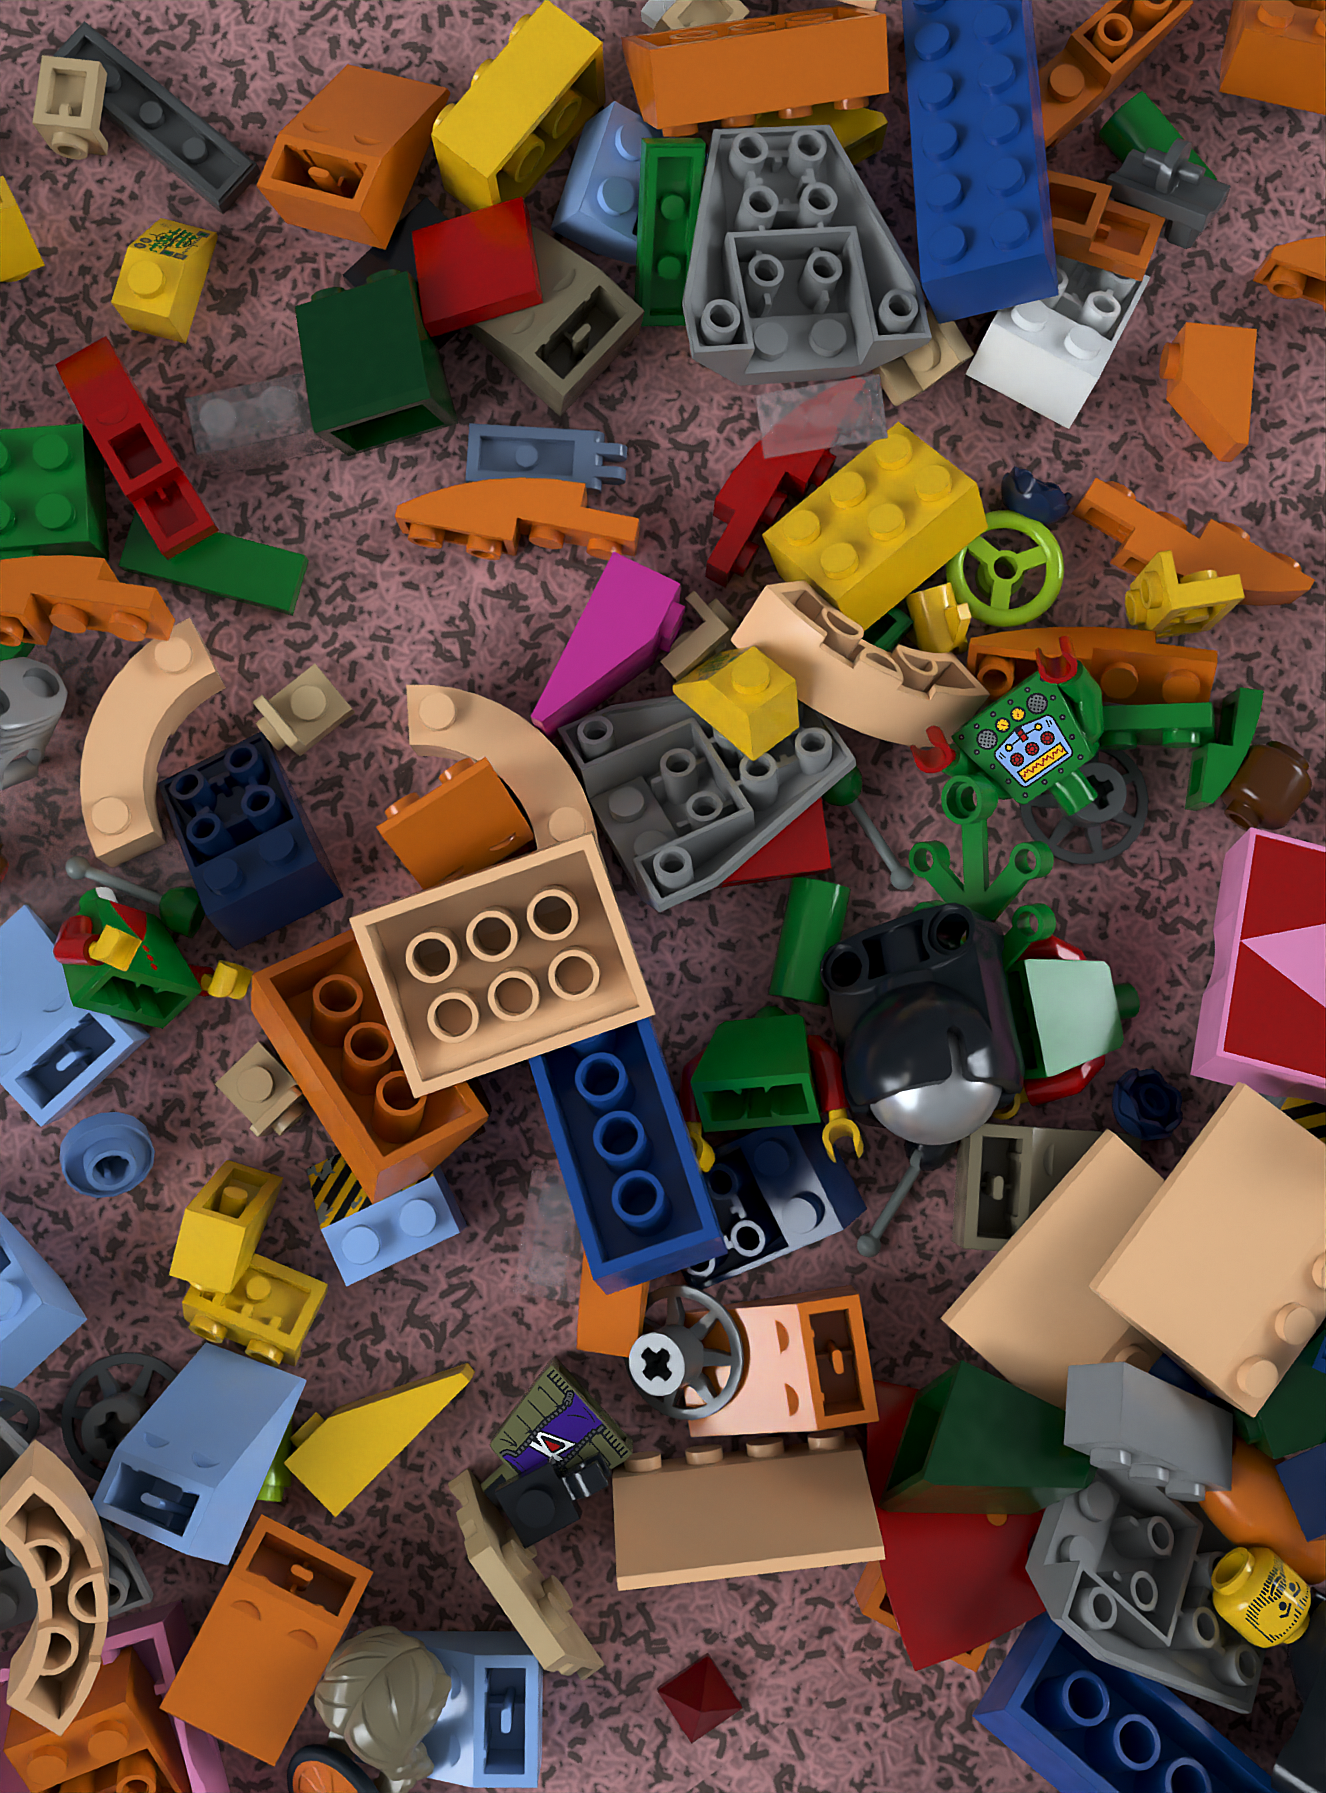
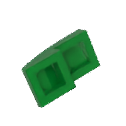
[1185,687,1264,811]

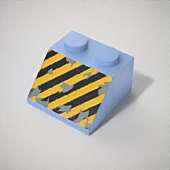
[307,1153,467,1287]

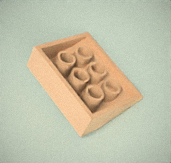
[349,830,656,1099]
[1088,1082,1326,1418]
[940,1129,1165,1411]
[612,1430,885,1591]

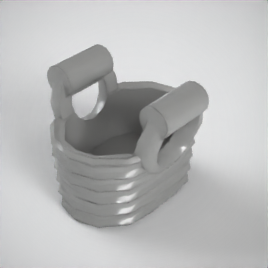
[0,657,68,791]

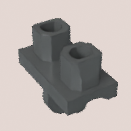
[1106,138,1231,249]

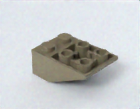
[465,224,645,417]
[952,1122,1141,1251]

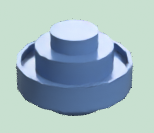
[59,1112,155,1198]

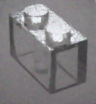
[185,372,327,477]
[753,374,888,459]
[513,1164,584,1302]

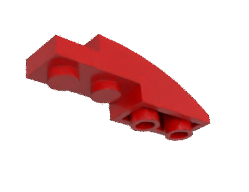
[55,336,219,560]
[705,375,866,588]

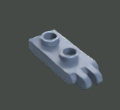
[465,423,628,495]

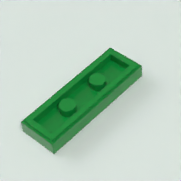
[634,138,706,327]
[119,510,309,616]

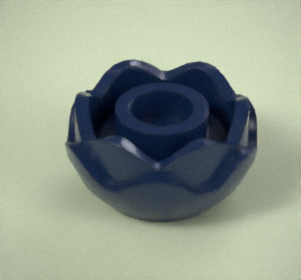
[1001,466,1072,526]
[1112,1068,1183,1141]

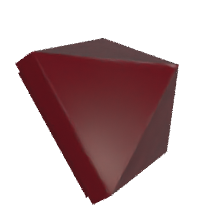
[657,1653,743,1744]

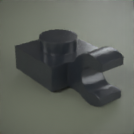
[494,1451,612,1549]

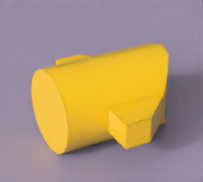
[905,582,971,654]

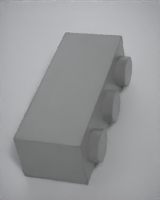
[1064,1362,1233,1501]

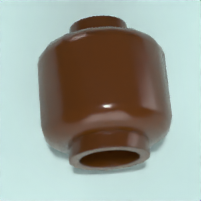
[1220,740,1312,831]

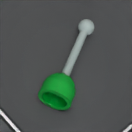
[821,765,914,890]
[65,856,205,938]

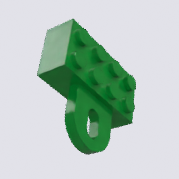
[0,423,109,661]

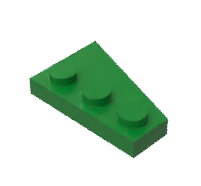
[1098,702,1216,750]

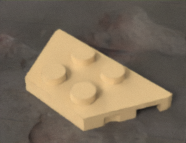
[448,1468,604,1680]

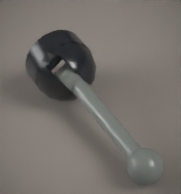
[857,1140,959,1258]

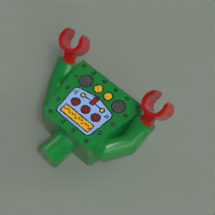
[910,636,1104,817]

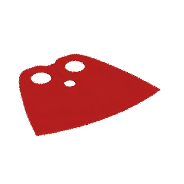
[867,1379,1047,1671]

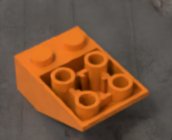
[1219,0,1326,115]
[256,64,451,250]
[376,756,537,890]
[683,1285,879,1437]
[159,1514,373,1767]
[3,1645,193,1793]

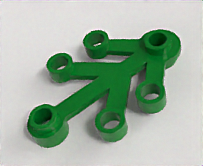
[909,774,1056,990]

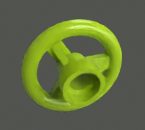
[945,510,1064,627]

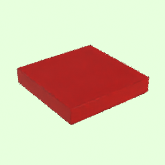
[412,196,543,337]

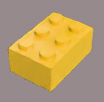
[431,0,606,212]
[762,421,988,631]

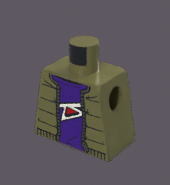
[481,1356,633,1512]

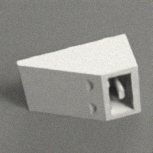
[966,254,1150,429]

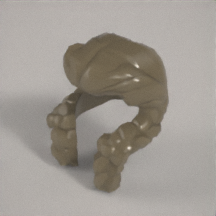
[313,1625,452,1793]

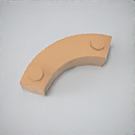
[730,580,990,749]
[80,618,226,868]
[406,685,600,850]
[0,1439,109,1736]

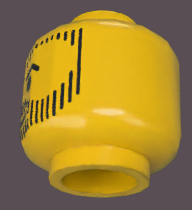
[1211,1547,1311,1648]

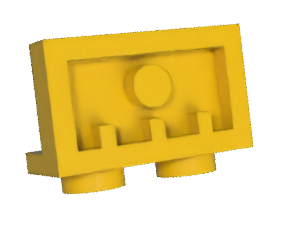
[1125,550,1245,639]
[182,1253,328,1367]

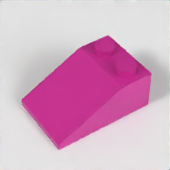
[530,551,686,741]

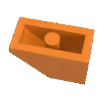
[1159,322,1257,462]

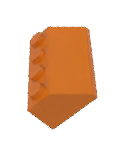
[621,4,889,137]
[251,929,489,1204]

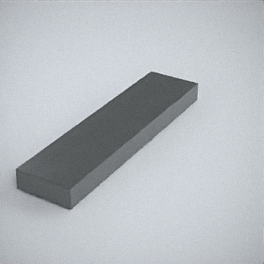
[53,21,261,214]

